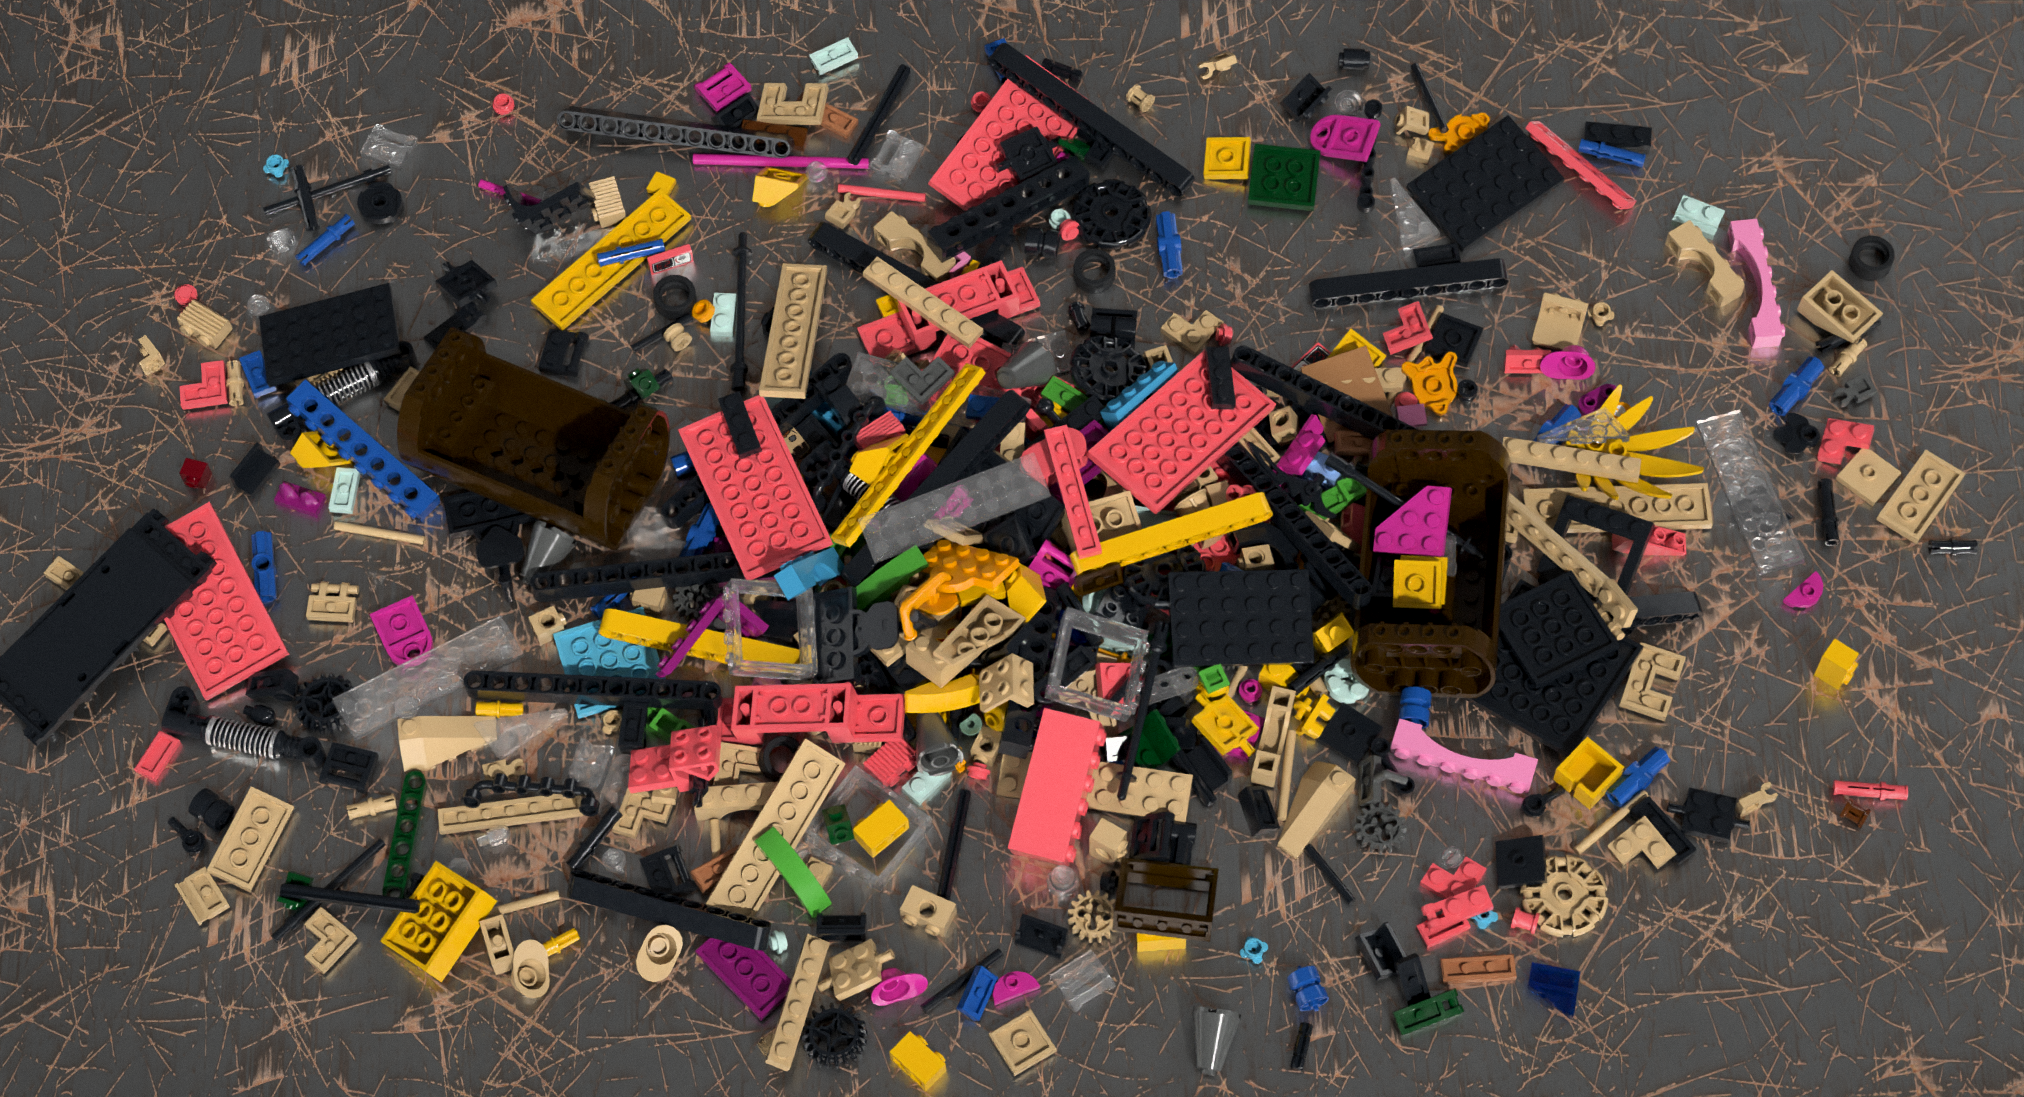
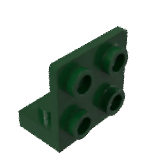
[1117,709,1181,769]

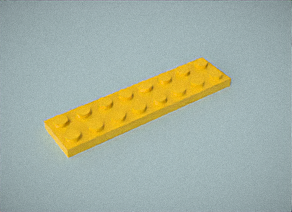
[531,189,691,331]

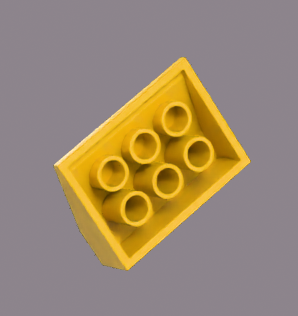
[380,861,497,982]

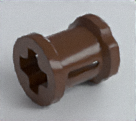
[1839,798,1871,829]

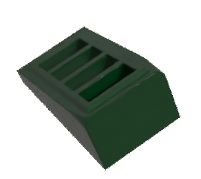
[1058,138,1091,162]

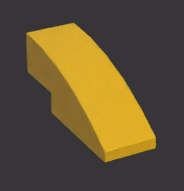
[904,674,980,713]

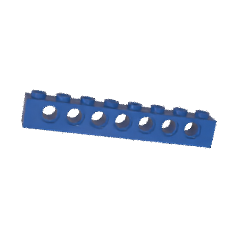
[286,379,441,522]

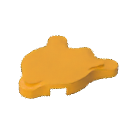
[1428,113,1490,155]
[1401,352,1458,416]

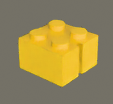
[1553,736,1624,810]

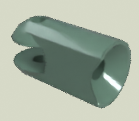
[960,713,983,736]

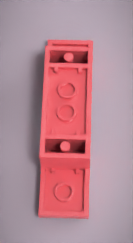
[857,260,1040,368]
[717,683,905,745]

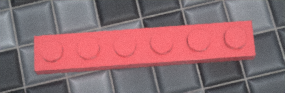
[1525,121,1637,210]
[1044,425,1102,559]

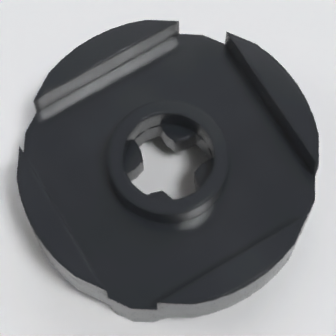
[357,182,403,224]

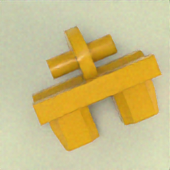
[1293,694,1335,739]

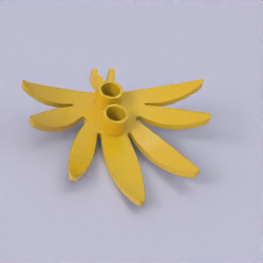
[1565,384,1704,500]

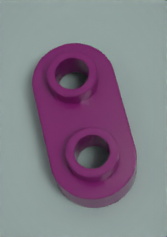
[1577,384,1616,418]

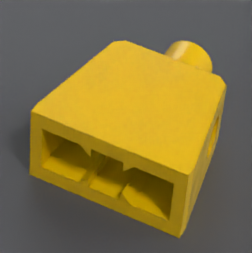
[1313,610,1354,655]

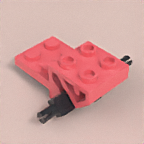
[628,717,721,808]

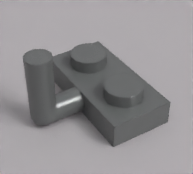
[1358,755,1408,808]

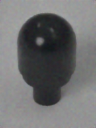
[243,704,276,726]

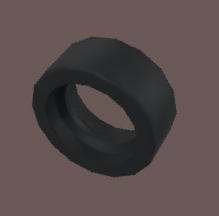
[1849,235,1895,280]
[1073,249,1116,293]
[653,275,697,319]
[758,736,800,782]

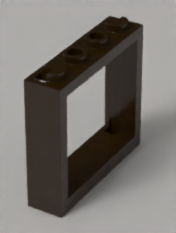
[1112,857,1219,942]

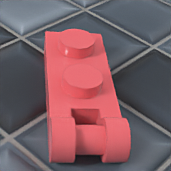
[1421,885,1494,931]

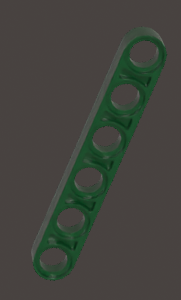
[382,771,427,898]

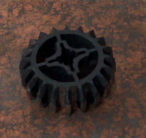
[295,672,359,735]
[801,1002,868,1070]

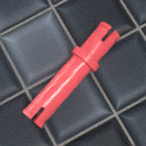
[1833,780,1908,801]

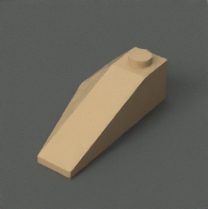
[933,595,1026,667]
[397,716,498,773]
[1277,761,1356,860]

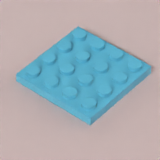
[553,607,668,719]

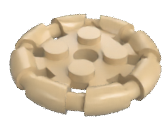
[1520,854,1608,937]

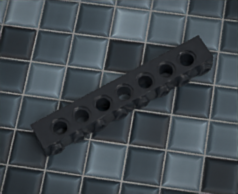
[927,155,1090,263]
[998,586,1063,759]

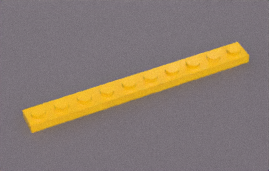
[831,363,986,548]

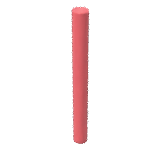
[838,184,926,202]

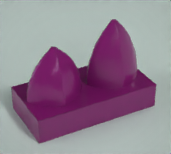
[274,481,327,518]

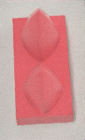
[1504,344,1551,373]

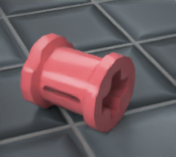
[1226,484,1257,502]
[1510,907,1540,934]

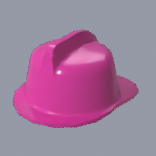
[1540,345,1596,380]
[871,968,928,1006]

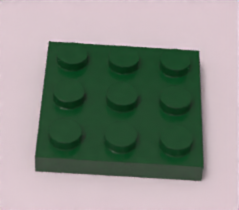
[1248,144,1321,211]

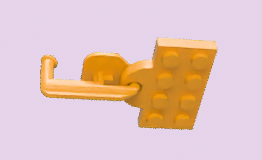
[899,539,1019,641]

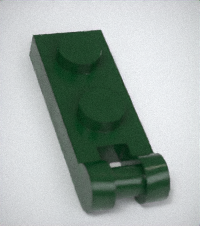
[1392,988,1464,1035]

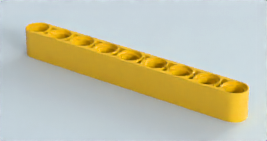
[1069,492,1273,576]
[598,608,806,678]

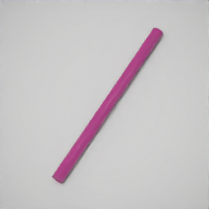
[693,153,869,169]

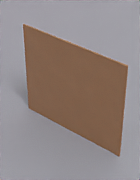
[1300,346,1393,443]

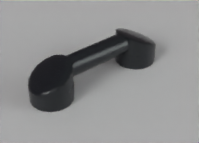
[1370,737,1415,797]

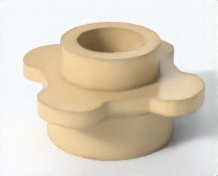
[1587,302,1615,326]
[601,710,623,734]

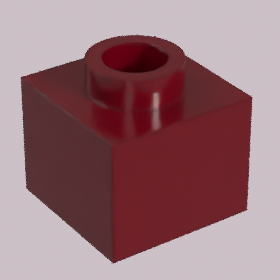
[179,458,212,489]

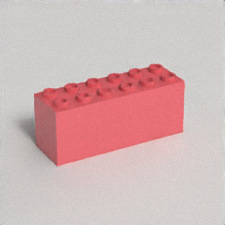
[1008,708,1107,868]

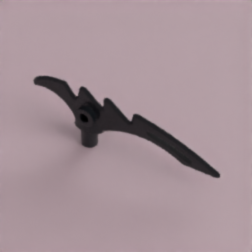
[1247,442,1337,518]

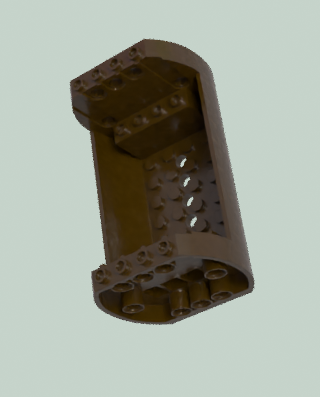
[397,327,670,550]
[1350,430,1511,698]

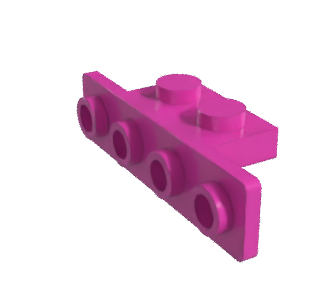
[1273,414,1325,489]

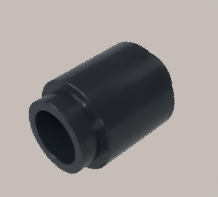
[1338,48,1370,71]

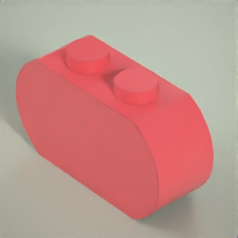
[1021,427,1088,488]

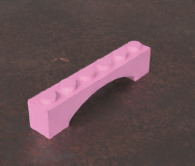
[1727,219,1785,349]
[1390,718,1538,794]

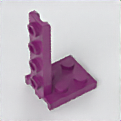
[655,590,769,678]

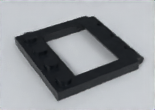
[1537,495,1655,604]

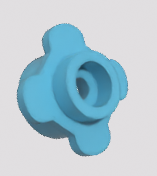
[263,155,289,177]
[1471,910,1498,930]
[1240,936,1268,964]

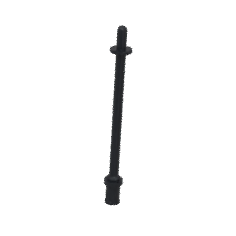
[730,232,752,392]
[1324,451,1487,561]
[1116,621,1170,801]

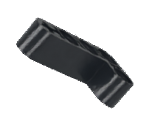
[1610,591,1704,637]

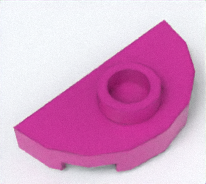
[1783,571,1823,608]
[993,971,1040,1006]

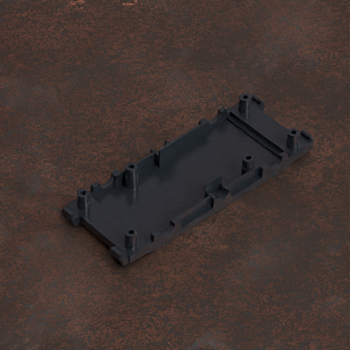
[0,508,218,746]

